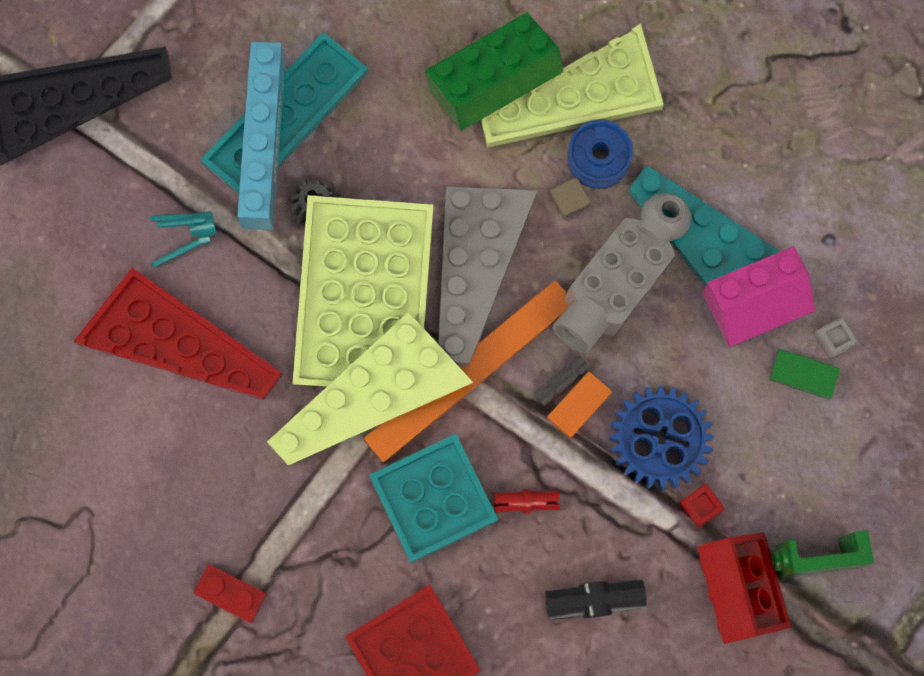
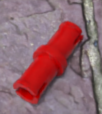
[493,488,560,514]

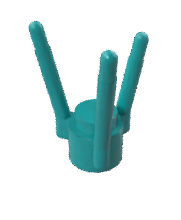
[150,211,217,267]

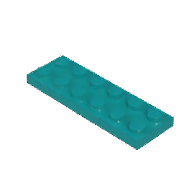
[200,32,369,194]

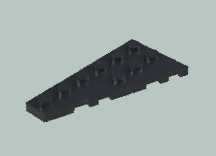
[0,47,172,166]

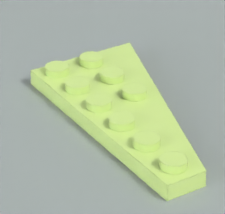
[480,24,664,148]
[267,312,473,465]

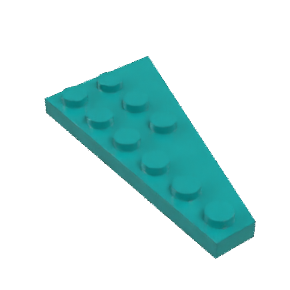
[628,165,781,341]

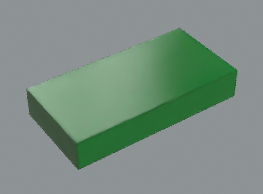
[769,349,840,400]

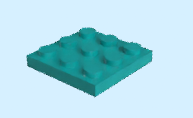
[369,434,498,564]

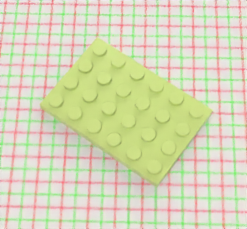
[293,195,434,387]

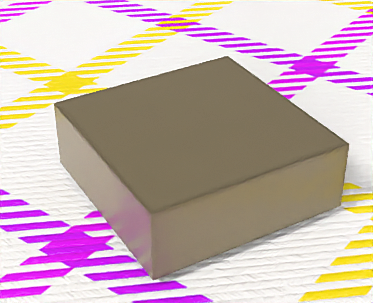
[549,177,591,219]

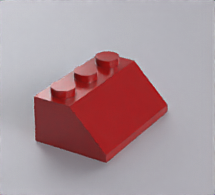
[697,532,792,644]

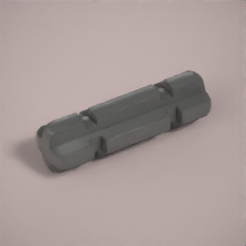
[534,356,589,406]

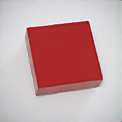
[679,483,725,528]

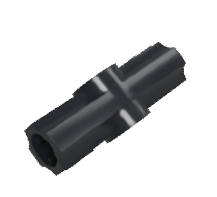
[545,580,647,620]

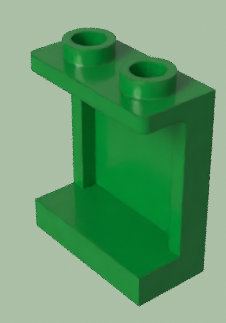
[772,530,874,578]

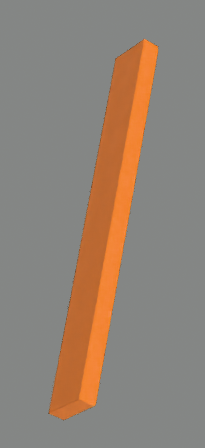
[363,280,568,464]

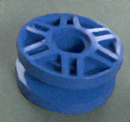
[567,120,633,189]

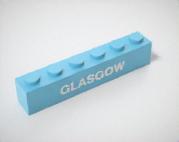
[237,42,286,230]

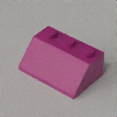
[702,246,815,348]

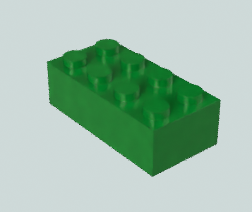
[425,12,563,131]

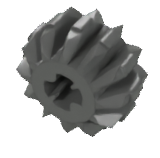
[289,177,341,225]

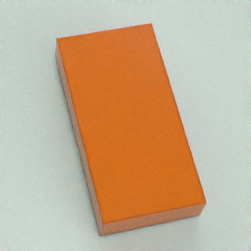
[547,371,612,439]

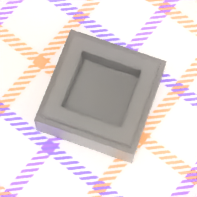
[814,316,859,359]

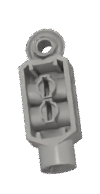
[553,193,691,354]

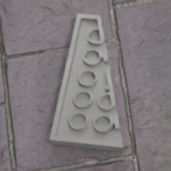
[439,187,538,366]

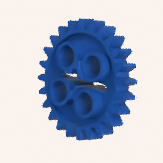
[609,386,714,490]

